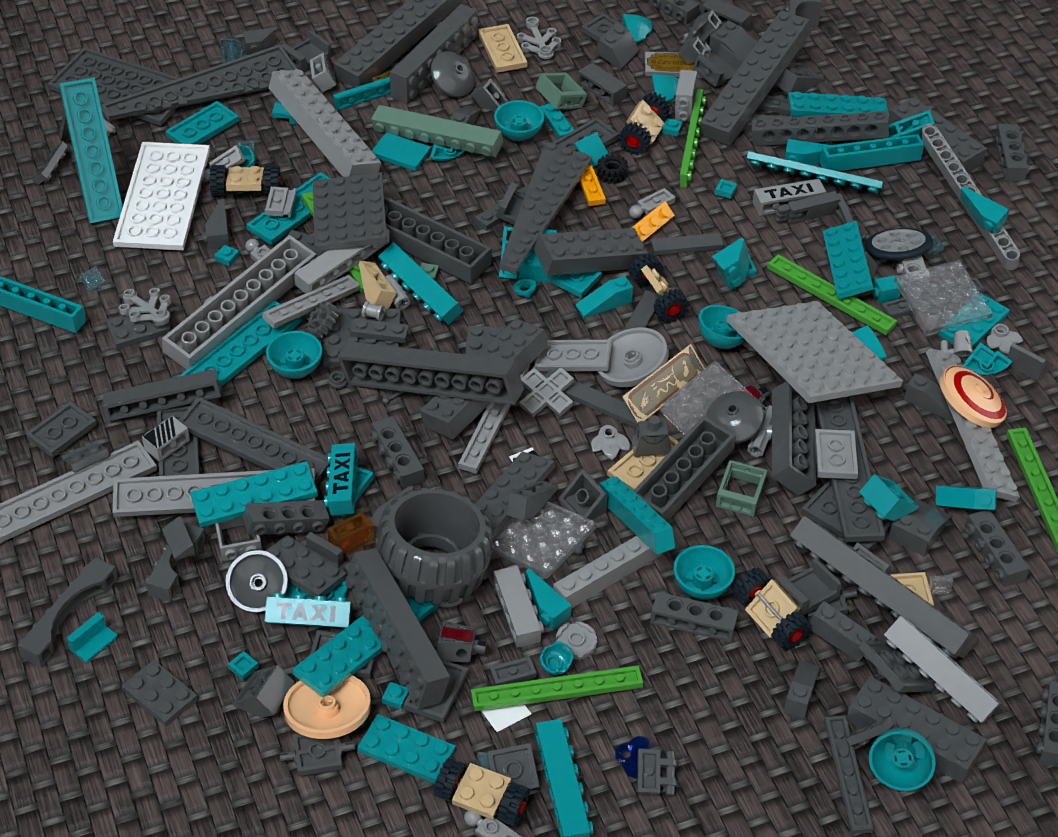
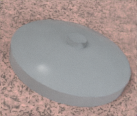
[597,327,669,387]

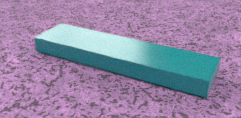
[333,77,391,111]

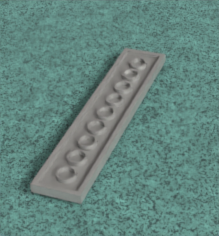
[926,348,1020,502]
[0,440,157,543]
[113,468,316,517]

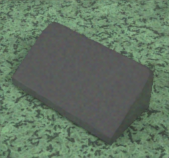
[162,516,195,560]

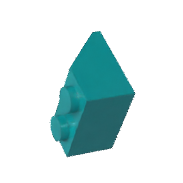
[712,238,750,290]
[859,474,919,521]

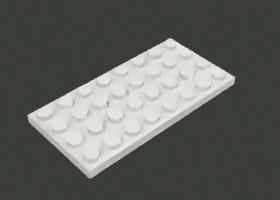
[113,142,210,250]

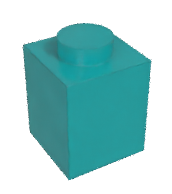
[871,275,902,304]

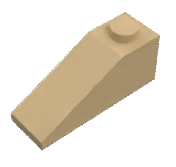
[359,261,396,309]

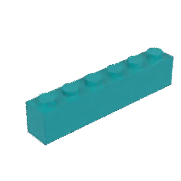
[820,134,924,171]
[378,242,464,326]
[0,276,86,333]
[600,477,675,555]
[535,719,594,837]

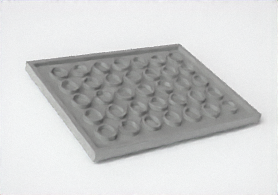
[726,301,903,403]

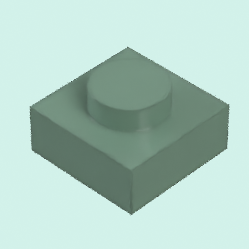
[420,263,439,281]

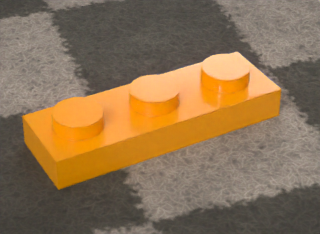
[579,165,606,206]
[631,201,675,242]

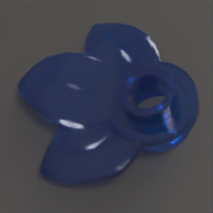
[615,736,650,779]

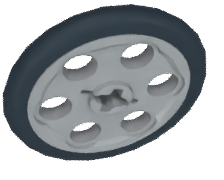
[865,228,933,260]

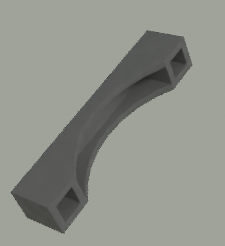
[17,557,118,668]

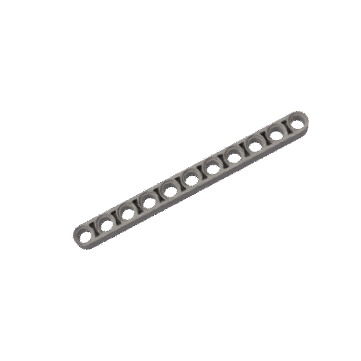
[922,124,1020,270]

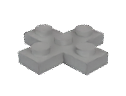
[519,367,574,417]

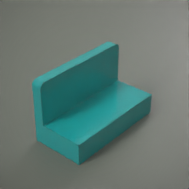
[67,612,118,663]

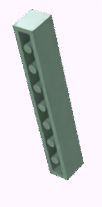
[371,105,503,157]

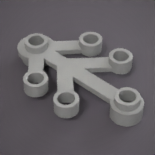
[517,17,561,60]
[118,288,171,326]

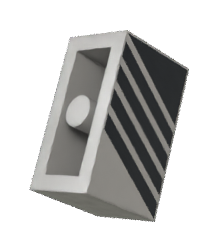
[310,52,336,92]
[142,416,190,462]

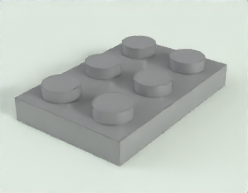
[814,429,858,479]

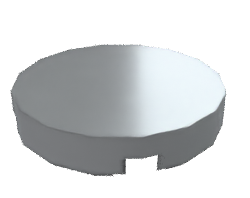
[556,622,597,660]

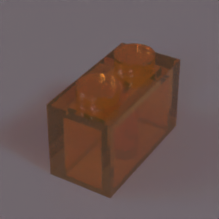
[327,512,373,555]

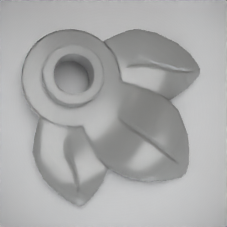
[986,324,1023,354]
[591,425,630,461]

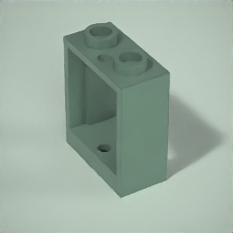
[535,73,587,109]
[716,460,768,517]

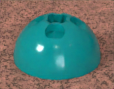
[494,100,544,141]
[698,305,746,349]
[266,331,322,379]
[674,545,735,600]
[869,728,936,791]

